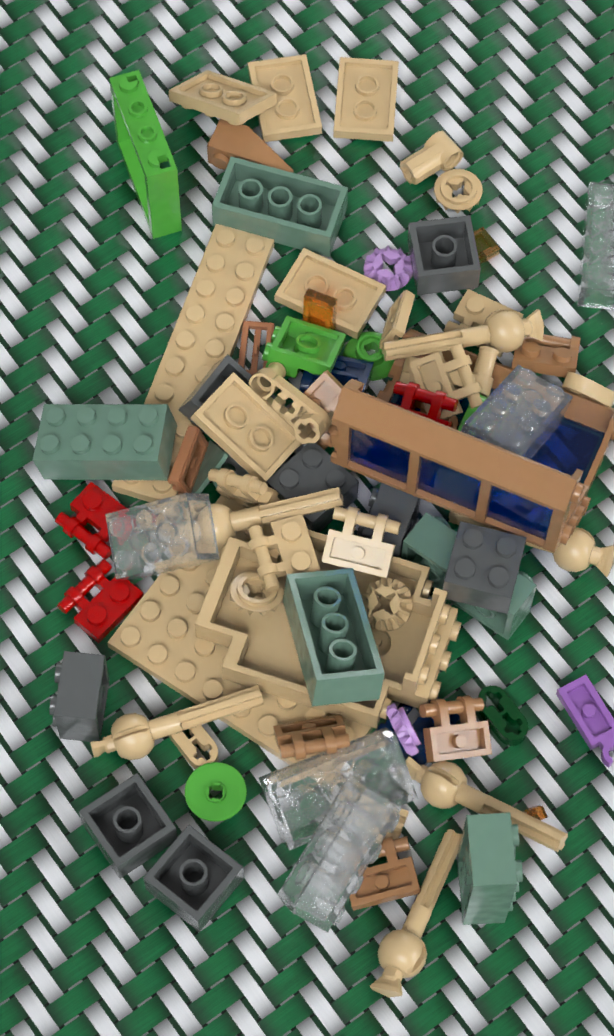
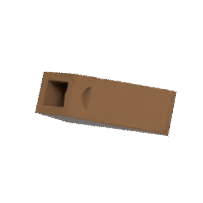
[207,119,294,173]

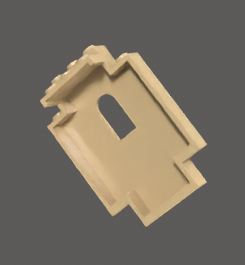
[195,529,462,729]

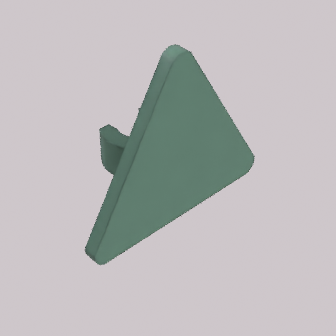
[190,440,236,498]

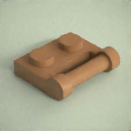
[511,334,581,378]

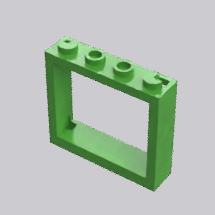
[109,70,182,239]

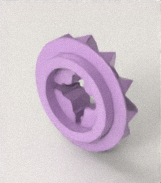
[364,245,413,291]
[386,703,421,756]

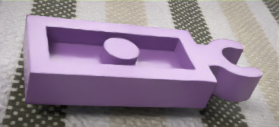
[556,675,614,768]

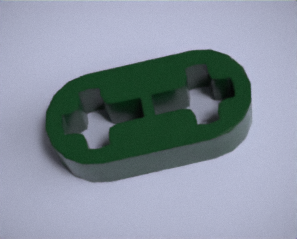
[478,685,528,746]

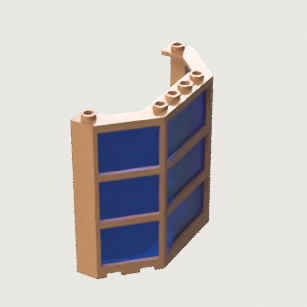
[330,329,614,553]

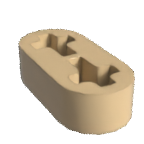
[562,371,614,407]
[169,725,219,770]

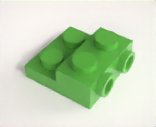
[262,316,346,378]

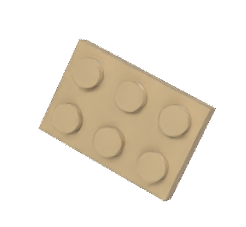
[248,54,322,142]
[333,57,399,142]
[169,70,277,125]
[275,248,386,339]
[190,372,301,482]

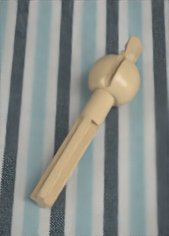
[381,309,544,361]
[174,487,344,551]
[449,506,614,577]
[90,685,264,760]
[403,756,568,852]
[370,829,462,998]

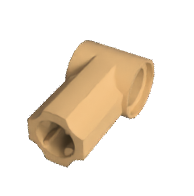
[400,131,464,185]

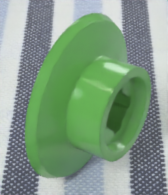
[343,331,394,381]
[185,762,247,822]

